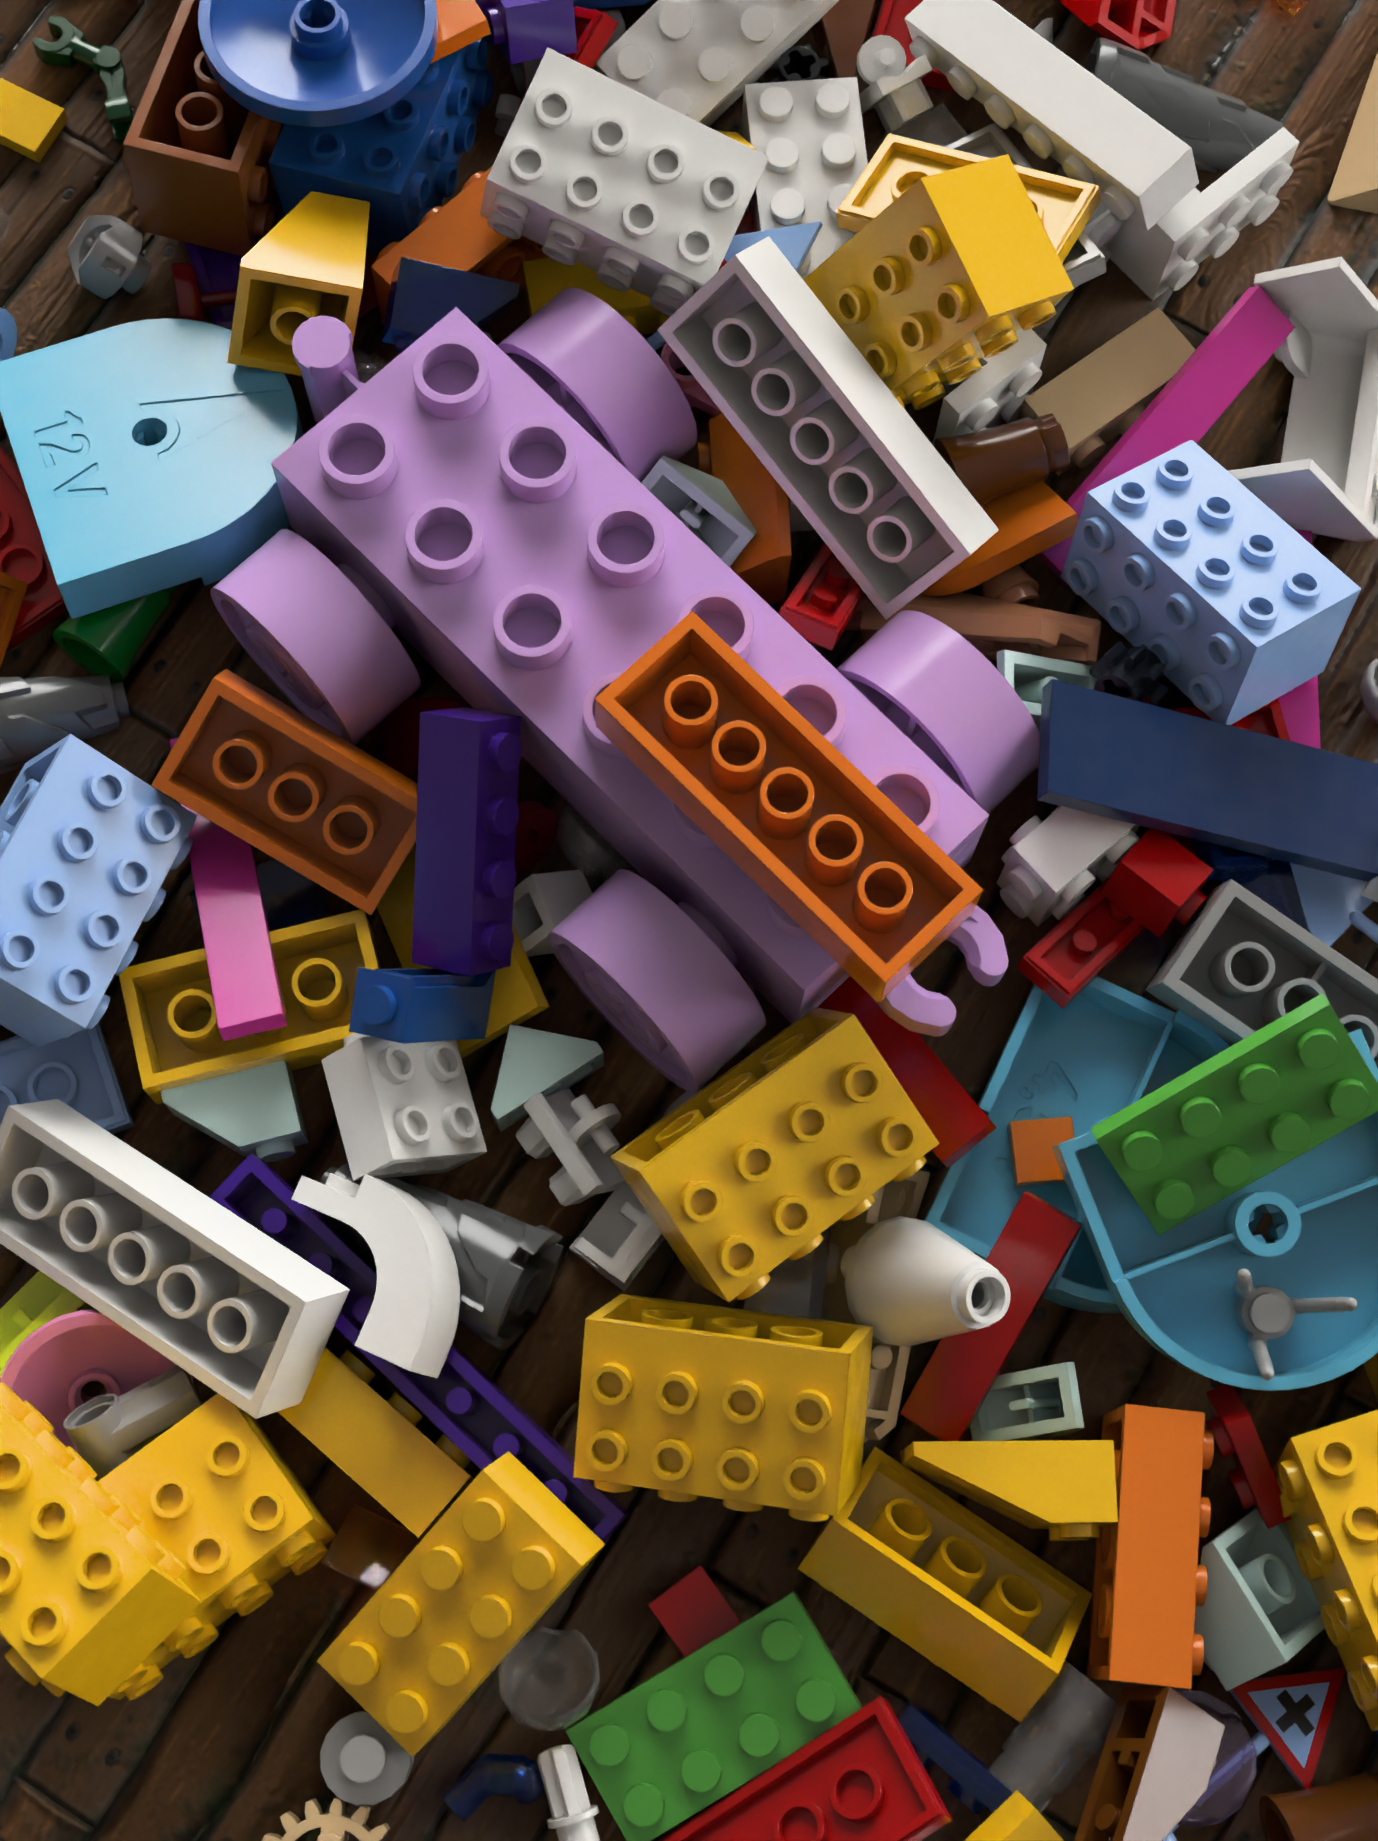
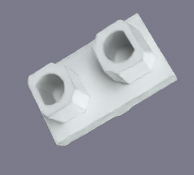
[856,35,934,134]
[516,1089,626,1206]

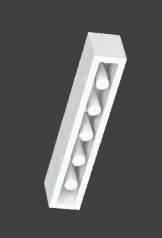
[904,0,1199,231]

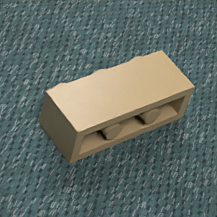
[1018,307,1196,476]

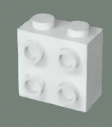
[997,805,1140,927]
[321,1033,487,1181]

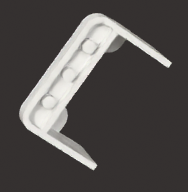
[1228,257,1378,542]

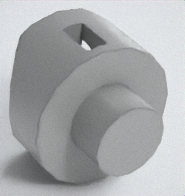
[67,215,151,299]
[320,1711,414,1806]

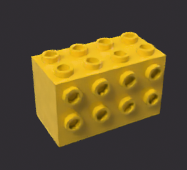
[803,154,1074,410]
[610,1007,940,1302]
[573,1294,874,1522]
[0,1382,201,1706]
[98,1393,337,1701]
[1273,1410,1378,1731]

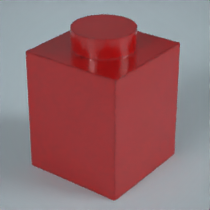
[1101,828,1213,938]

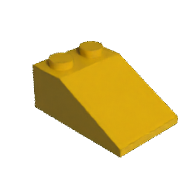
[900,1440,1118,1541]

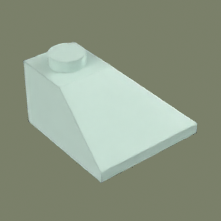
[1194,1507,1325,1691]

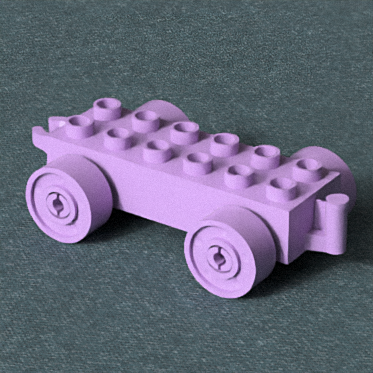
[210,287,1040,1093]

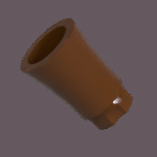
[934,413,1070,506]
[1259,1772,1378,1841]

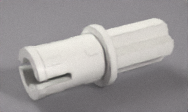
[537,1744,600,1841]

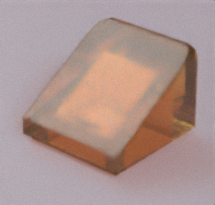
[321,1504,412,1590]

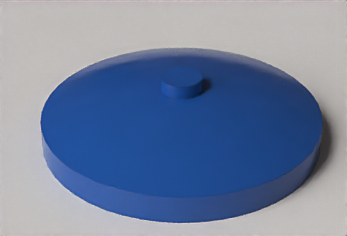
[198,0,438,127]

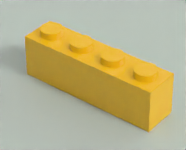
[277,1347,474,1540]

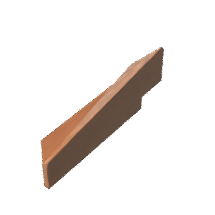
[845,592,1102,666]

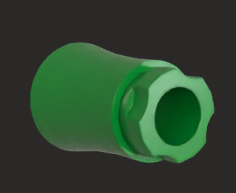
[52,584,180,683]

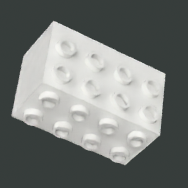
[480,47,770,316]

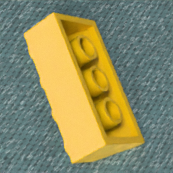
[798,1447,1093,1722]

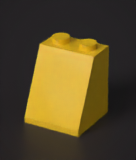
[227,191,370,376]

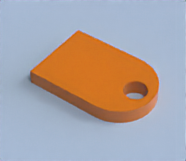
[920,481,1078,596]

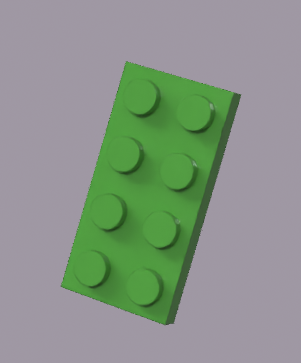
[1091,993,1378,1236]
[565,1590,863,1841]

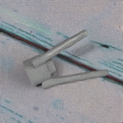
[1233,1268,1358,1380]

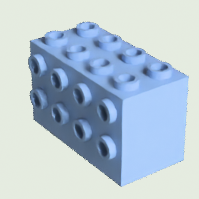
[1061,440,1361,725]
[0,734,197,1047]

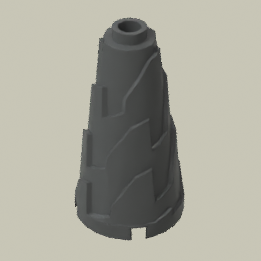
[1083,37,1283,174]
[0,674,130,775]
[319,1163,563,1350]

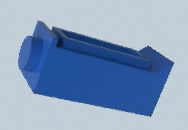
[349,967,496,1043]

